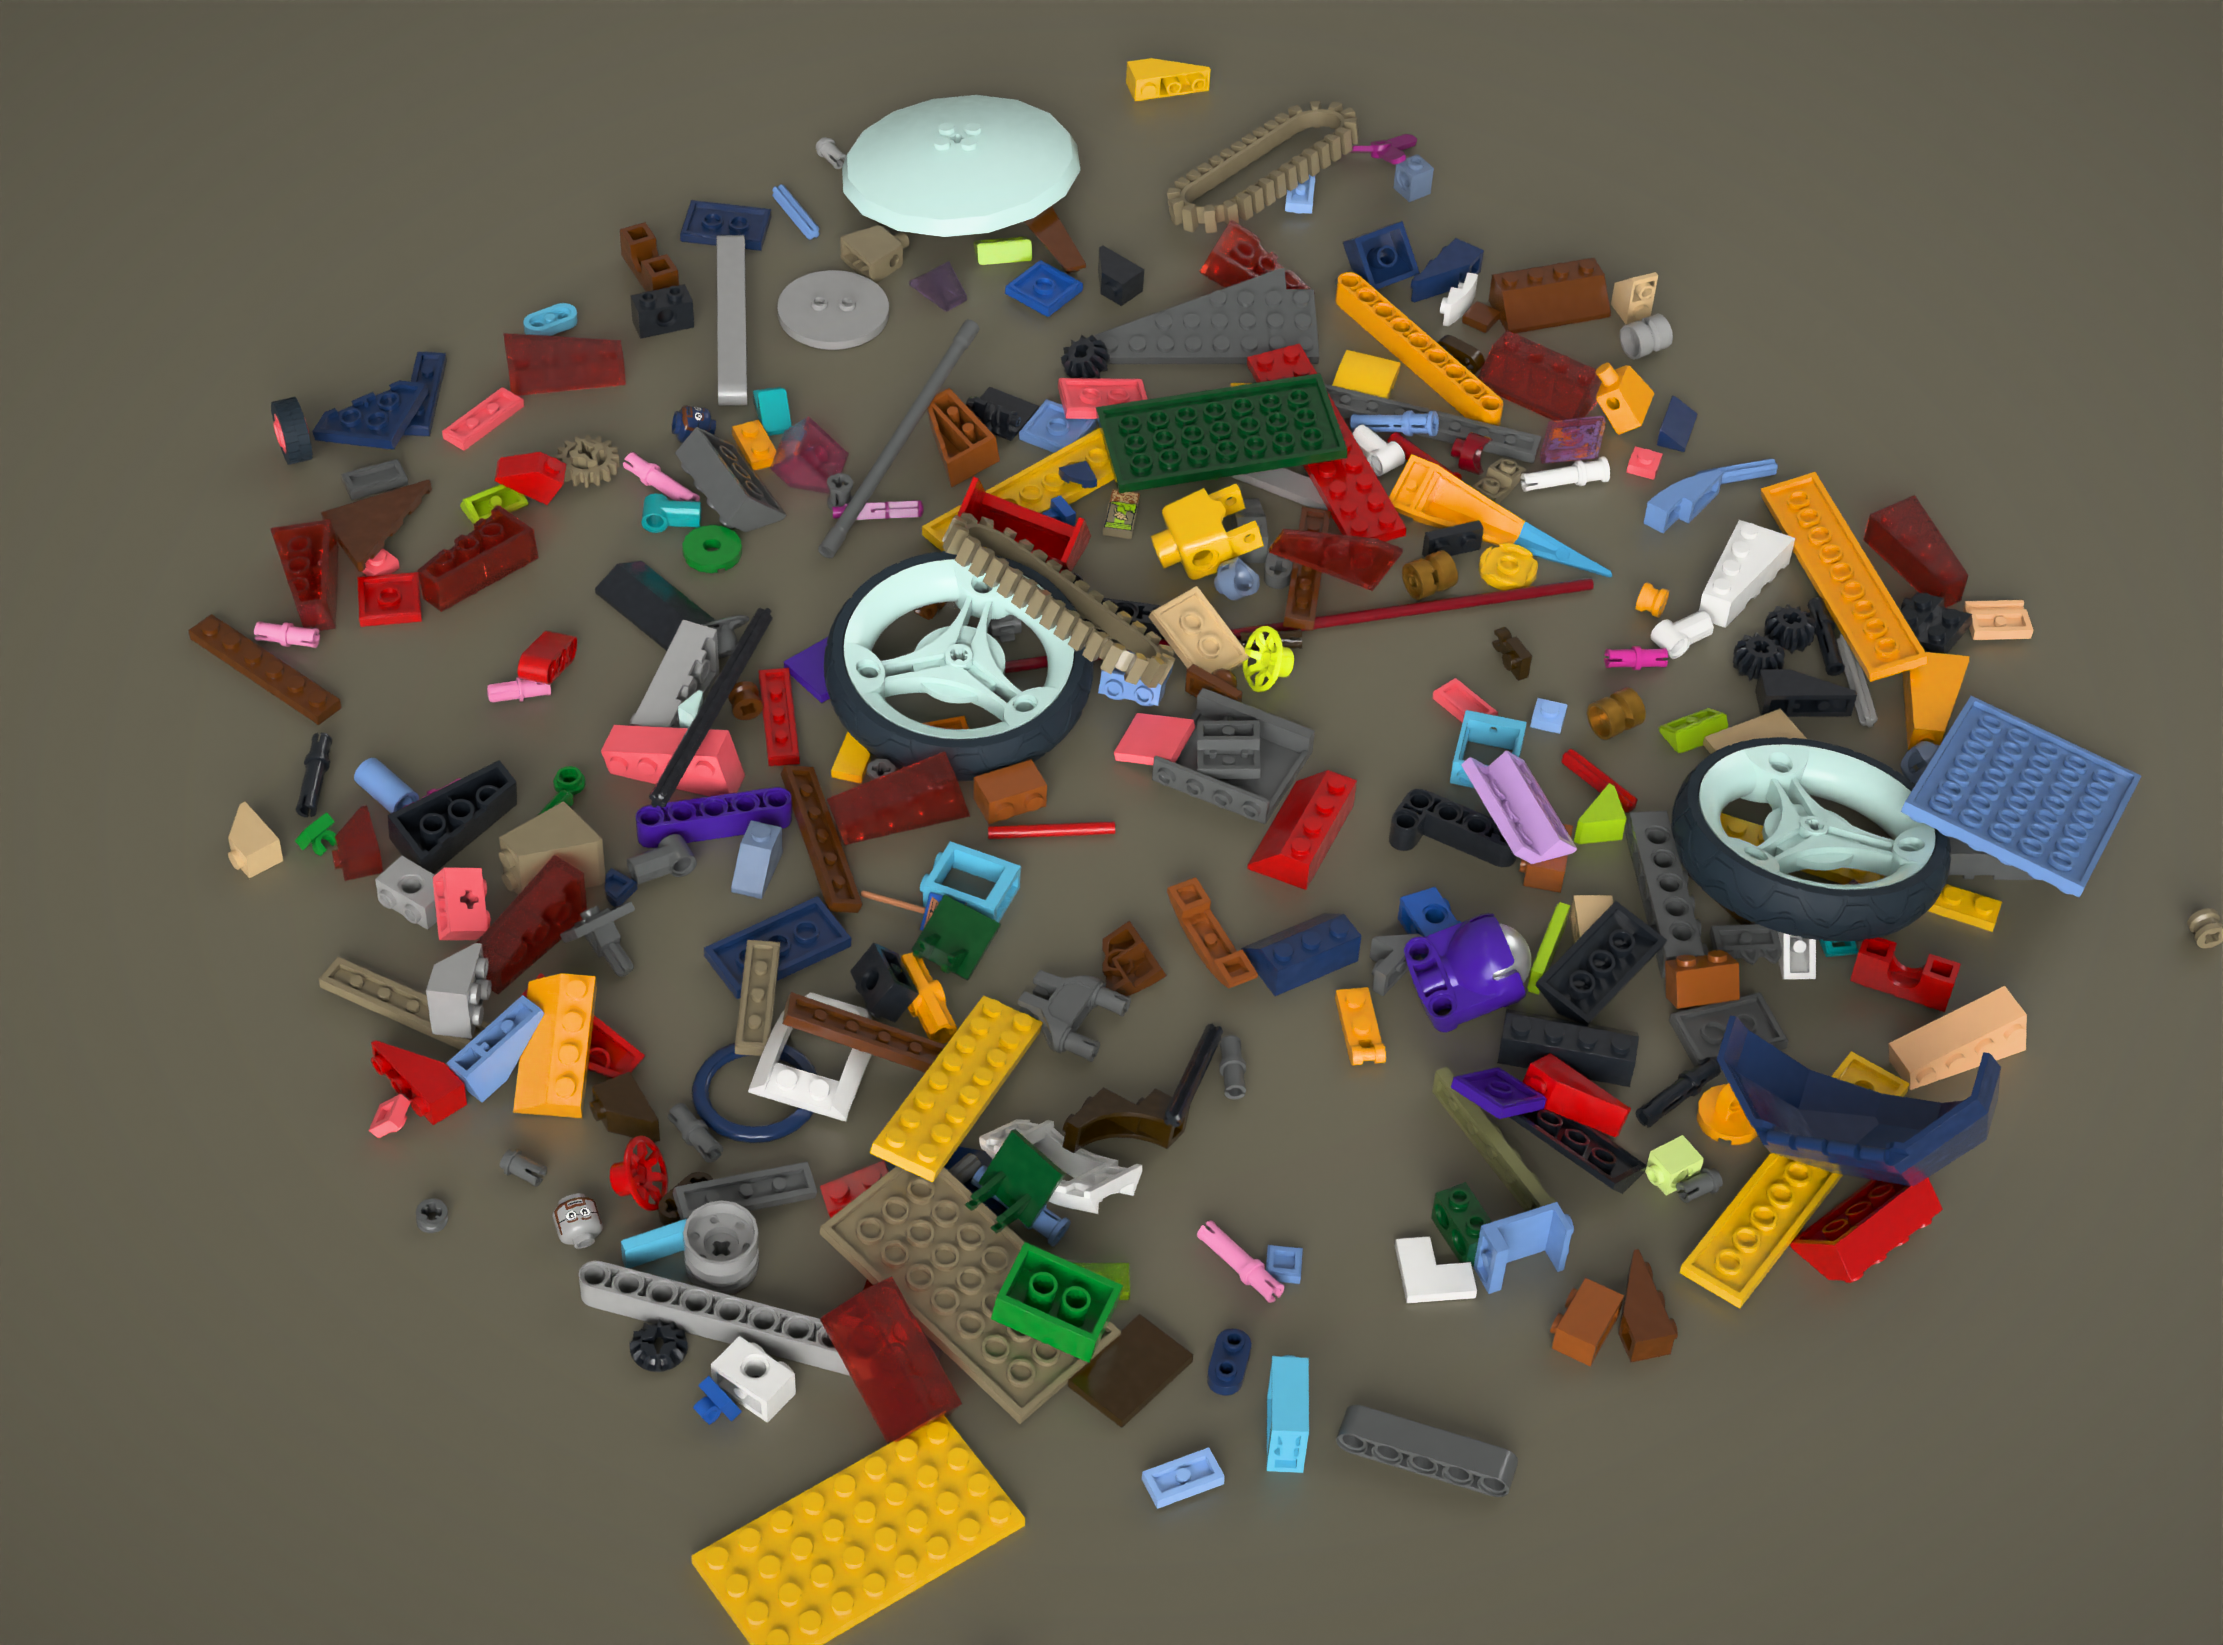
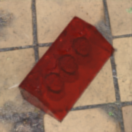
[1478,330,1602,429]
[820,1276,962,1444]

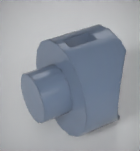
[1214,557,1260,600]
[1900,741,1940,785]

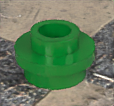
[553,766,586,795]

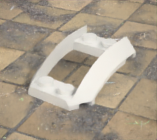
[748,992,872,1122]
[979,1120,1142,1214]

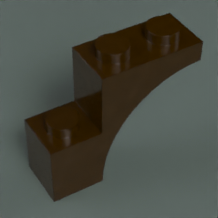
[1062,1087,1190,1153]

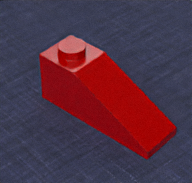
[1522,1053,1631,1137]

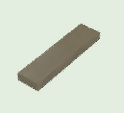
[735,940,780,1056]

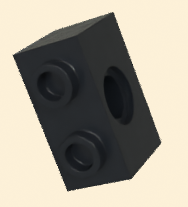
[631,284,694,339]
[850,943,919,1023]

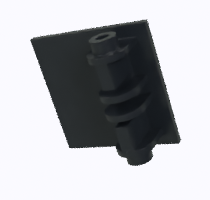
[966,387,1039,441]

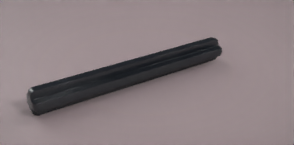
[1163,1024,1223,1128]

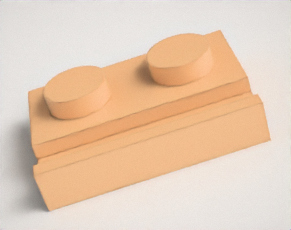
[1963,600,2034,640]

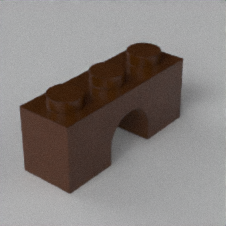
[620,222,679,292]

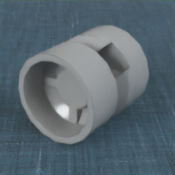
[1620,313,1673,360]

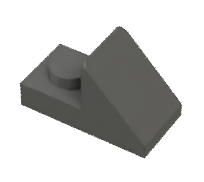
[1370,934,1423,996]

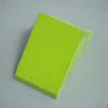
[1574,783,1627,844]

